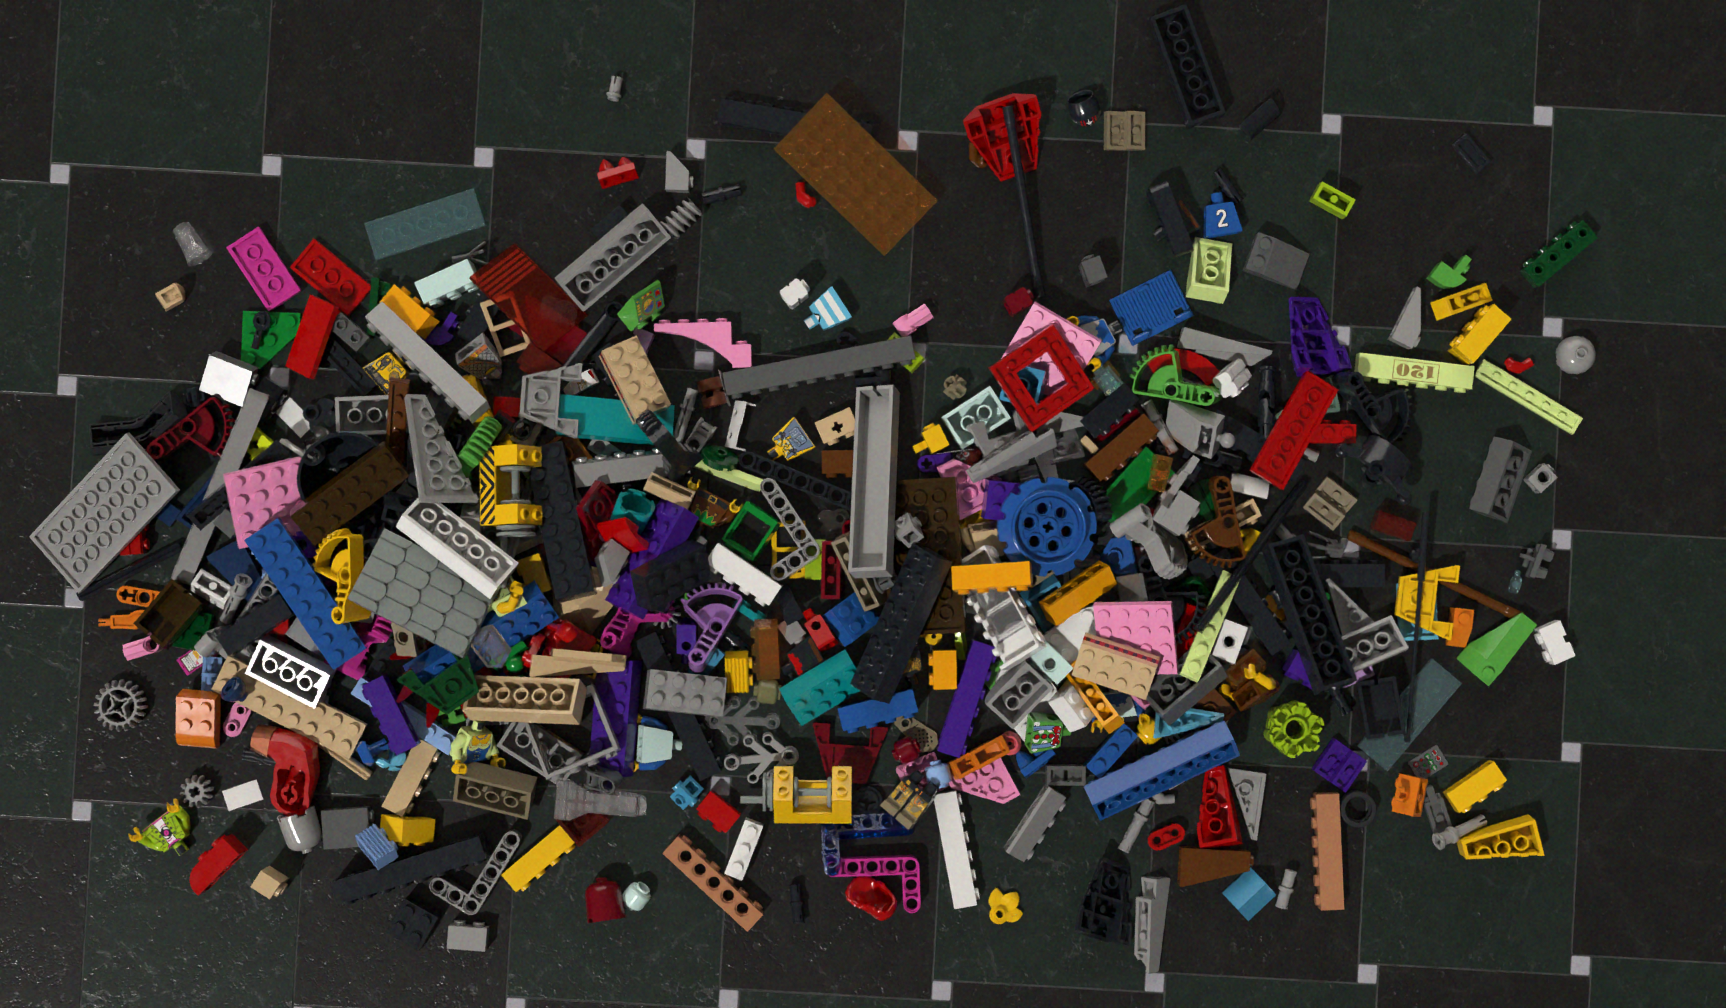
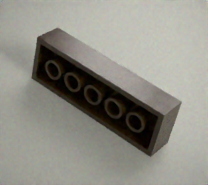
[289,441,409,546]

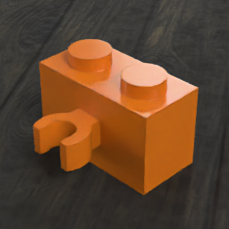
[1391,774,1428,817]

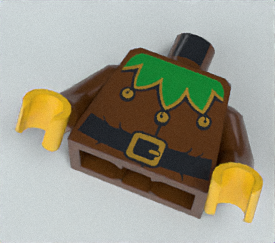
[687,477,743,535]

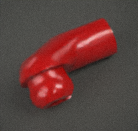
[796,182,816,208]

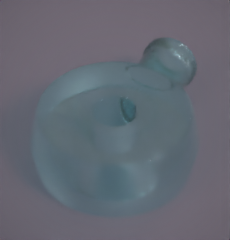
[1508,570,1522,594]

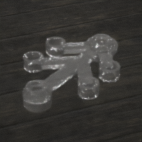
[705,696,780,746]

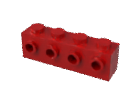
[1309,420,1356,444]

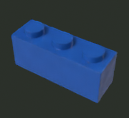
[1084,724,1138,779]

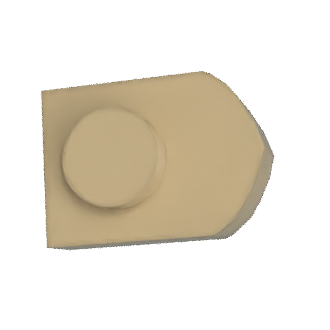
[155,283,185,311]

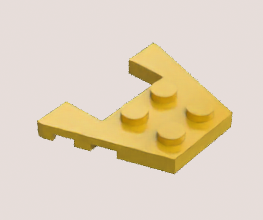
[1394,565,1460,640]

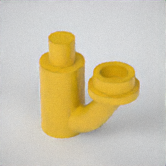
[1227,528,1261,554]

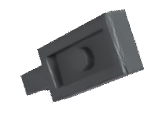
[1423,784,1452,834]

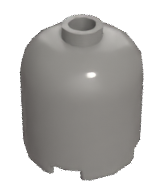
[277,805,322,854]

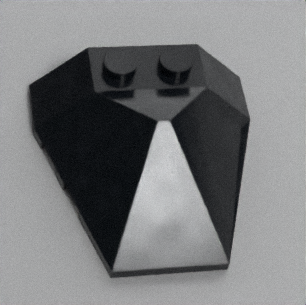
[1074,857,1133,946]

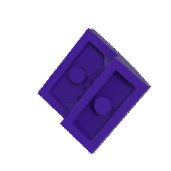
[1311,738,1367,793]

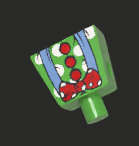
[1024,712,1071,753]

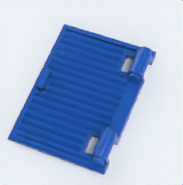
[1109,270,1194,346]

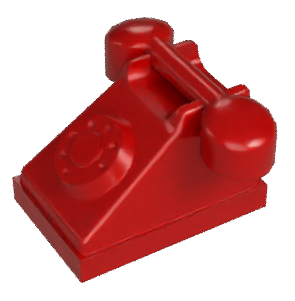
[540,618,597,678]

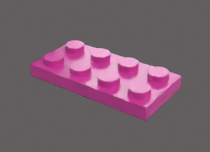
[226,227,302,312]

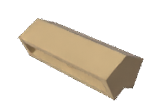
[643,472,695,510]

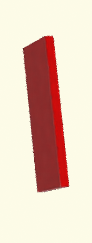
[1250,370,1339,490]

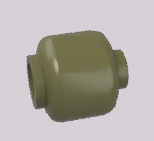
[753,678,781,704]

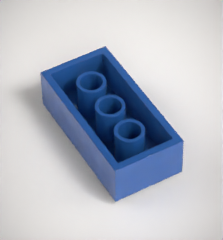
[837,687,918,733]

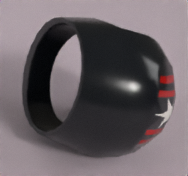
[1067,90,1101,126]

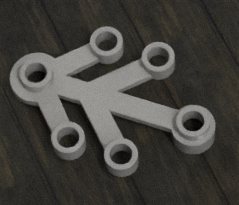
[724,732,799,784]

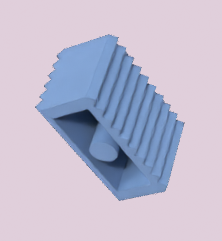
[355,824,398,870]

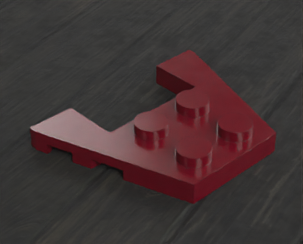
[576,480,618,562]
[813,722,888,784]

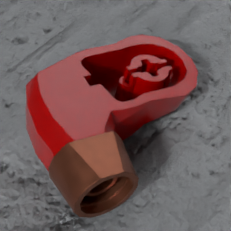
[250,724,320,816]

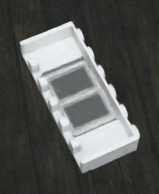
[962,545,1047,670]

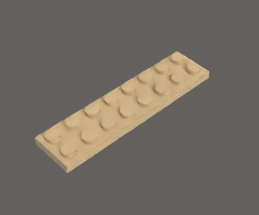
[211,656,368,759]

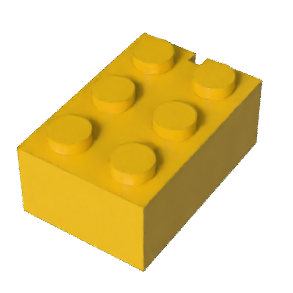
[1447,304,1511,365]

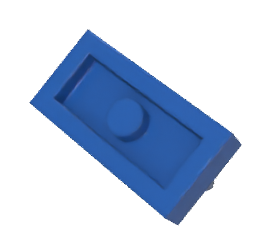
[1016,749,1057,779]

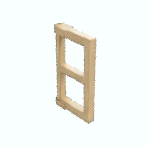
[480,291,533,357]

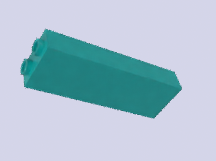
[552,394,675,445]

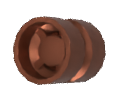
[697,376,727,409]

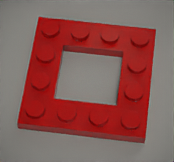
[989,324,1094,432]

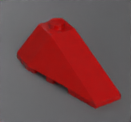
[1197,765,1243,848]

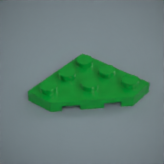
[241,311,302,369]

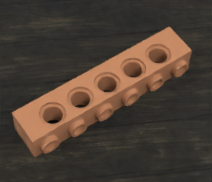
[662,834,764,932]

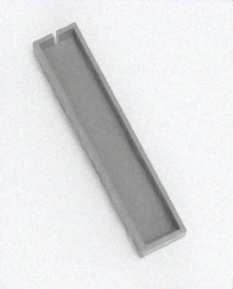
[848,385,900,578]

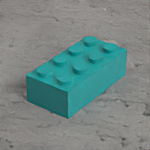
[779,649,860,726]

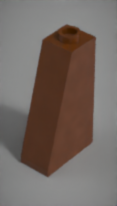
[1177,846,1254,887]

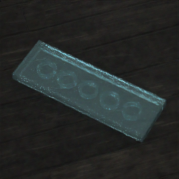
[364,188,486,260]
[1357,658,1462,771]

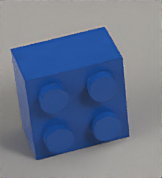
[822,592,879,647]

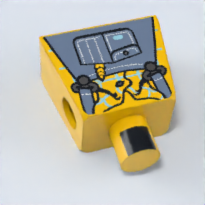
[767,417,815,461]

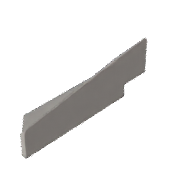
[1177,327,1272,367]
[966,428,1057,483]

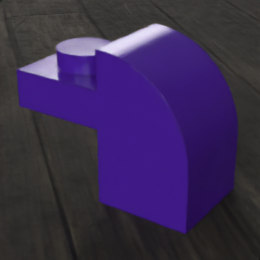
[418,312,460,346]

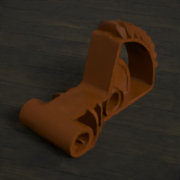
[1185,476,1246,568]

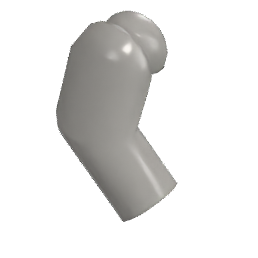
[1150,792,1175,804]

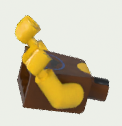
[1219,664,1280,712]

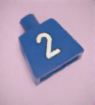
[1203,192,1242,239]

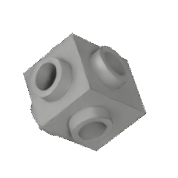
[894,512,924,548]

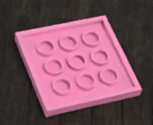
[1001,302,1102,396]
[223,456,303,549]
[1093,601,1178,674]

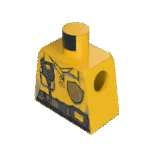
[363,352,410,395]

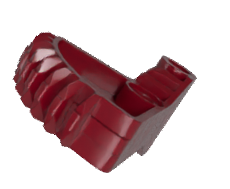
[146,397,235,460]

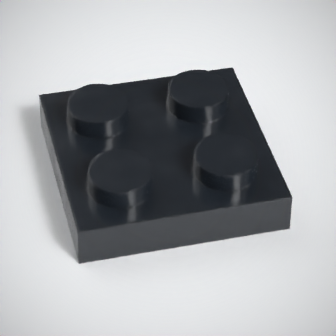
[368,637,413,691]

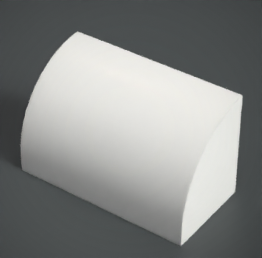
[1229,472,1269,499]

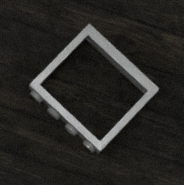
[524,684,621,782]

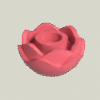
[1002,731,1022,755]

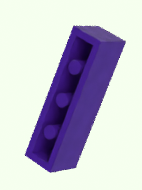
[362,674,421,756]

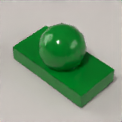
[491,641,529,673]

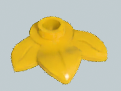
[988,888,1023,924]

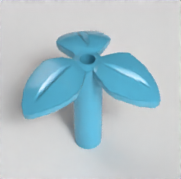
[373,748,406,771]

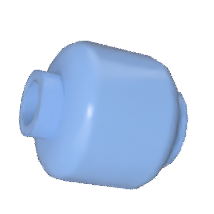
[925,760,952,789]

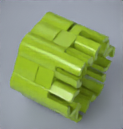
[1264,700,1324,758]

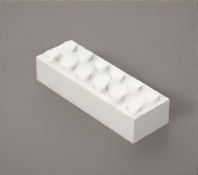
[396,497,519,599]

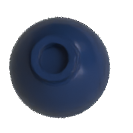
[221,676,248,702]

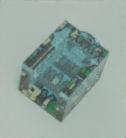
[1092,365,1123,396]

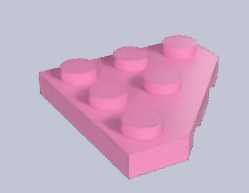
[937,459,1002,520]
[949,758,1020,804]

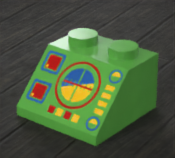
[617,280,665,332]

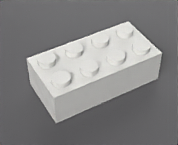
[708,543,783,606]

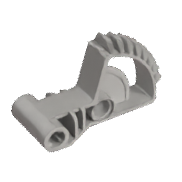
[1110,503,1188,579]

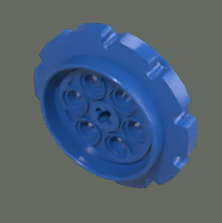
[997,477,1097,576]

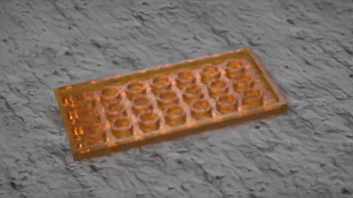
[774,93,938,256]

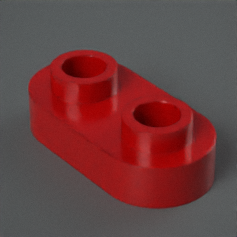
[522,633,546,668]
[1147,823,1185,851]

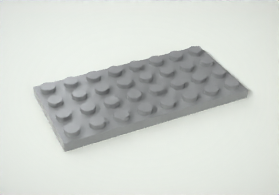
[29,433,180,594]

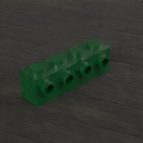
[1520,220,1598,288]

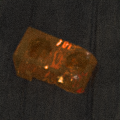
[1148,454,1173,492]

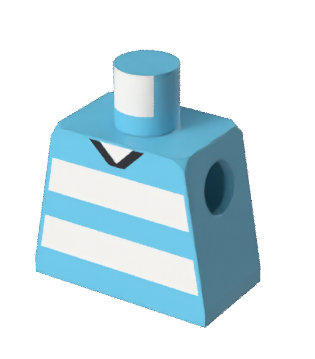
[804,287,852,331]

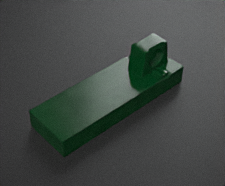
[367,277,392,337]

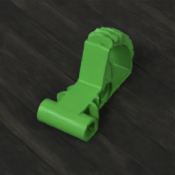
[1130,344,1222,406]
[457,416,502,504]

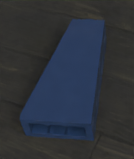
[206,540,272,606]

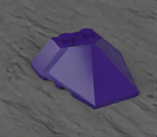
[1289,297,1352,377]

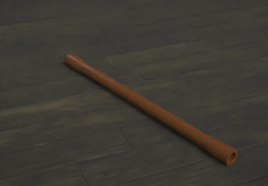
[1346,529,1525,619]

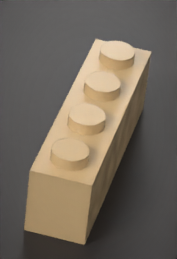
[382,737,441,817]

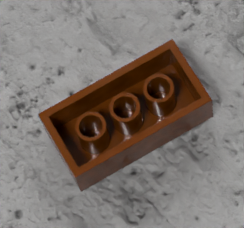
[1082,413,1159,482]

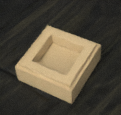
[1079,435,1099,454]

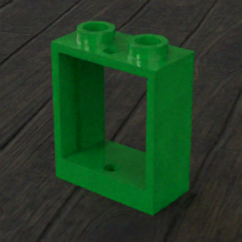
[722,501,782,562]

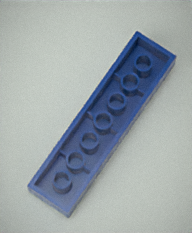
[244,517,368,670]
[403,580,559,703]
[1084,721,1240,821]

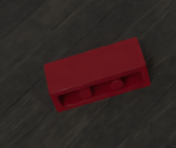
[821,541,845,599]

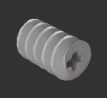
[659,197,702,237]

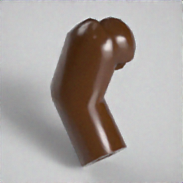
[969,143,988,168]

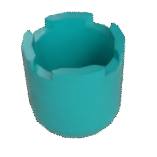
[610,489,655,535]

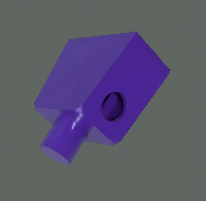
[677,617,698,664]

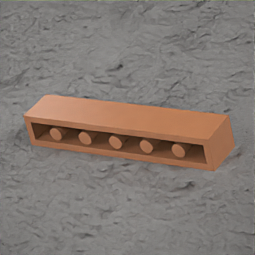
[1310,792,1344,911]

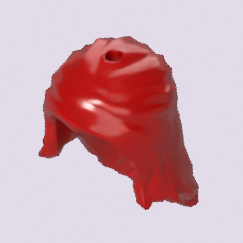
[845,876,897,921]

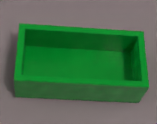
[1092,447,1174,523]

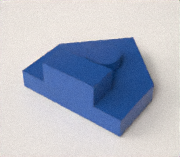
[1100,535,1138,576]

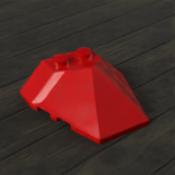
[963,93,1041,181]

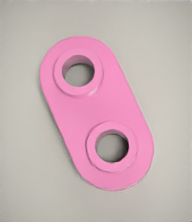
[223,702,253,737]

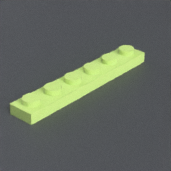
[1179,570,1239,682]

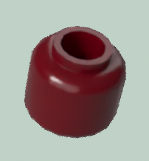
[892,736,922,764]

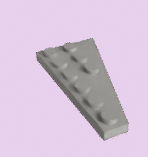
[404,394,479,503]

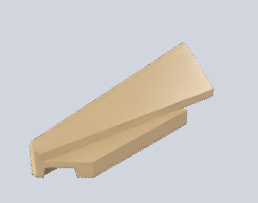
[529,649,626,677]

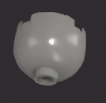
[1555,336,1596,374]

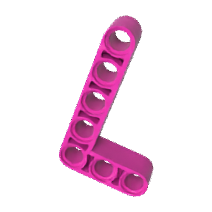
[825,855,921,913]

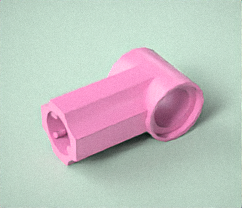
[893,304,933,337]
[123,636,163,661]

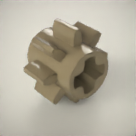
[943,374,967,400]

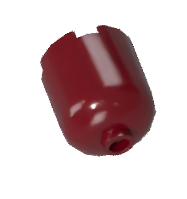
[585,877,626,923]

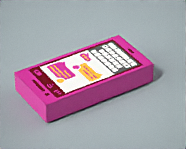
[177,650,219,676]

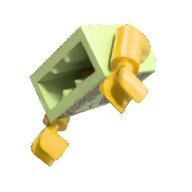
[488,576,527,617]

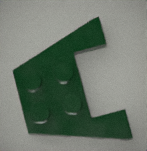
[397,653,479,715]

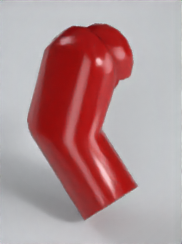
[1504,357,1534,374]

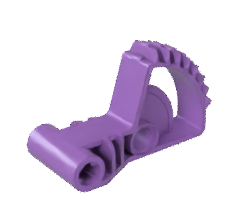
[681,583,742,673]

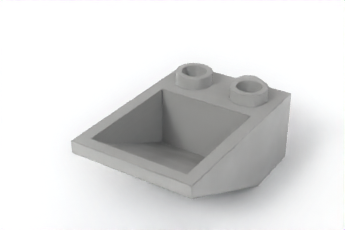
[1165,399,1235,459]

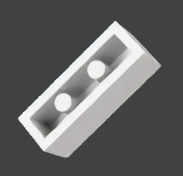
[724,817,764,880]

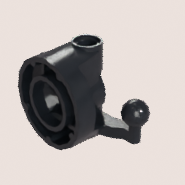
[1335,435,1413,506]

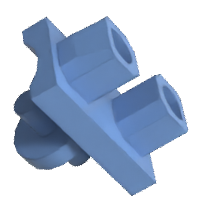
[201,657,224,691]

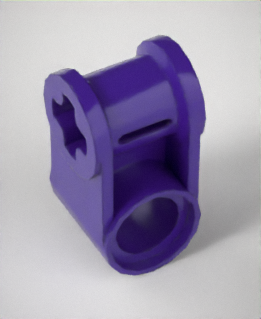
[917,453,953,473]

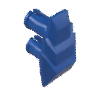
[357,738,389,766]

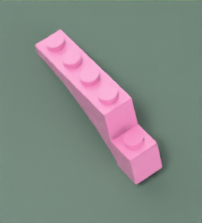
[654,318,752,369]

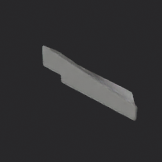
[1134,877,1170,974]

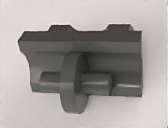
[1519,544,1554,579]

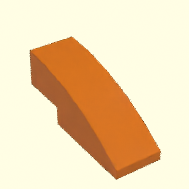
[947,735,1010,780]

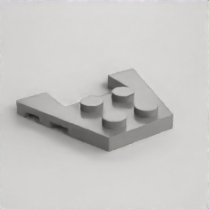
[519,363,582,439]
[966,409,1030,477]
[1152,455,1200,523]

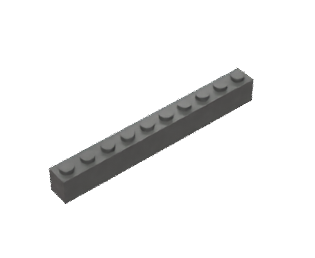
[722,336,916,399]

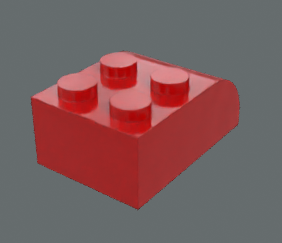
[190,834,248,896]

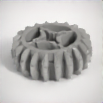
[94,679,148,732]

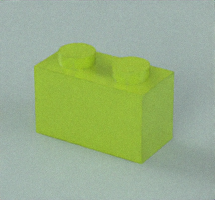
[1309,182,1355,219]

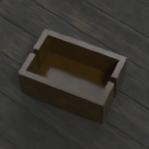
[133,579,207,650]

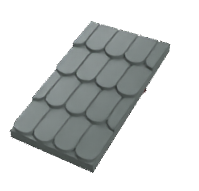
[348,528,500,659]

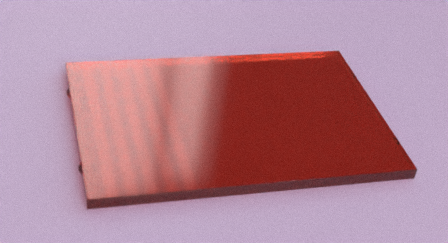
[469,243,588,352]

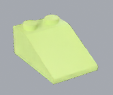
[1186,237,1232,304]

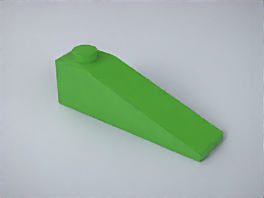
[1456,612,1537,686]

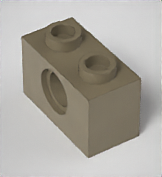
[391,622,427,657]

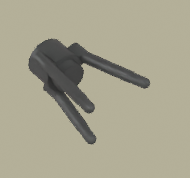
[1307,531,1344,560]

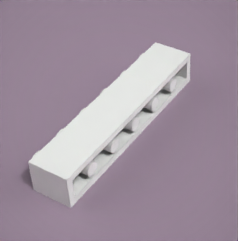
[934,789,980,909]

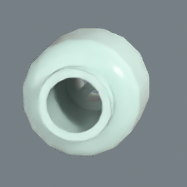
[622,882,651,911]

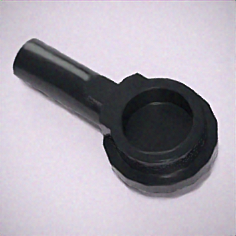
[251,311,272,350]

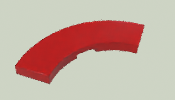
[1147,349,1220,386]

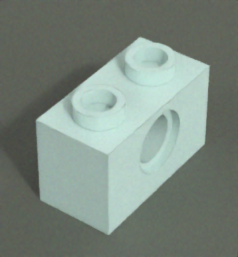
[1029,640,1073,684]

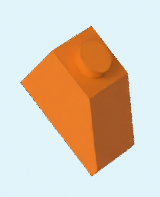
[1446,607,1474,647]

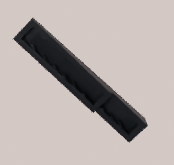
[186,440,290,531]

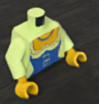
[449,721,506,774]

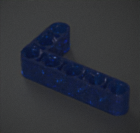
[821,813,915,876]

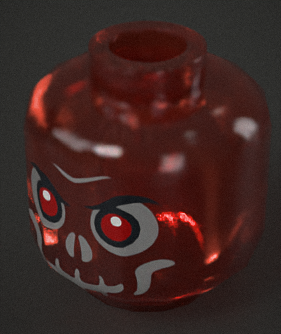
[955,446,983,466]

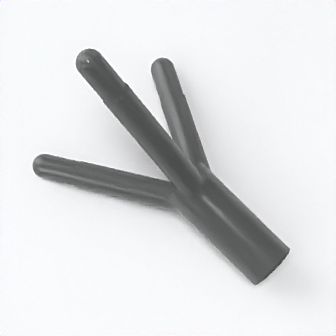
[452,241,496,268]

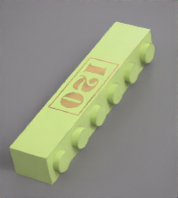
[1354,353,1475,393]

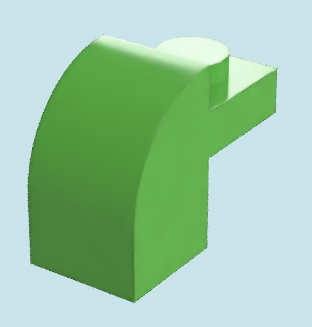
[1426,255,1472,289]

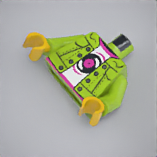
[128,799,190,856]

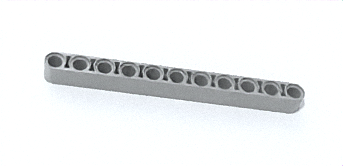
[171,388,269,585]

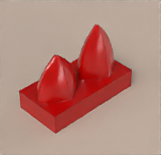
[597,157,639,189]

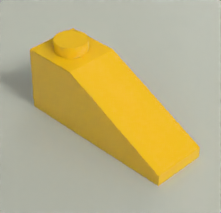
[1430,283,1493,321]

